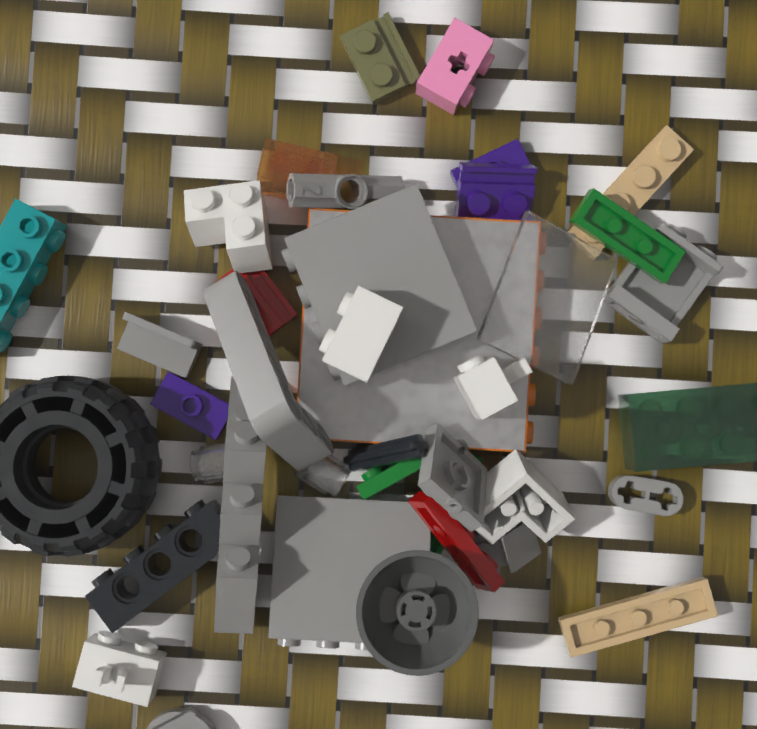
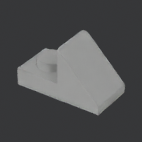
[473,521,541,573]

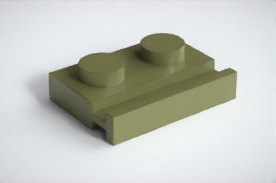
[340,12,420,105]

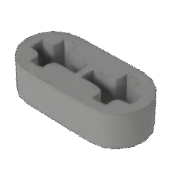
[608,475,683,516]

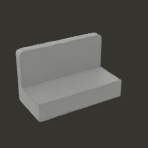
[117,312,203,378]

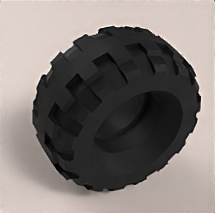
[0,375,162,557]

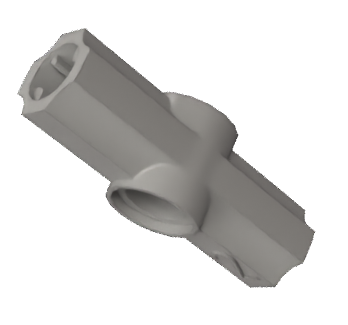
[286,173,405,209]

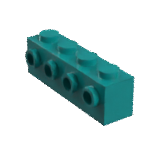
[0,198,67,353]

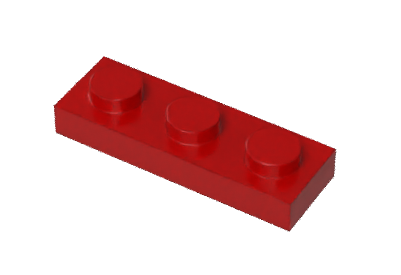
[408,491,505,593]

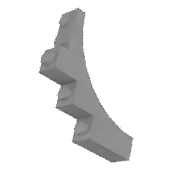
[214,376,266,634]

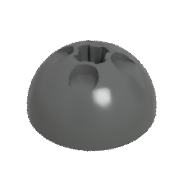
[356,550,479,676]

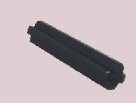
[343,434,429,472]

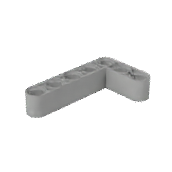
[202,271,334,472]

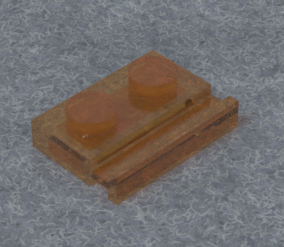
[257,138,339,209]

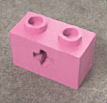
[416,18,495,115]

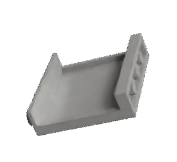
[281,184,477,386]
[268,495,431,650]

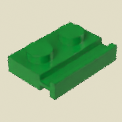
[356,458,422,500]

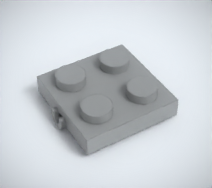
[418,422,487,532]

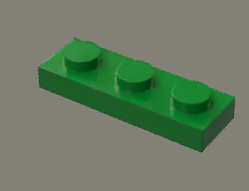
[569,188,686,284]

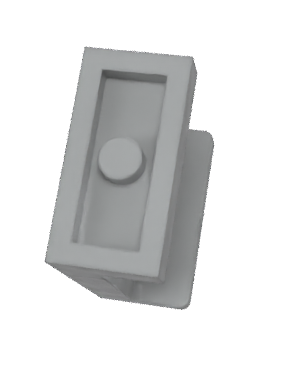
[601,223,724,344]

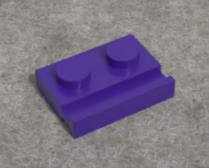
[454,162,537,221]

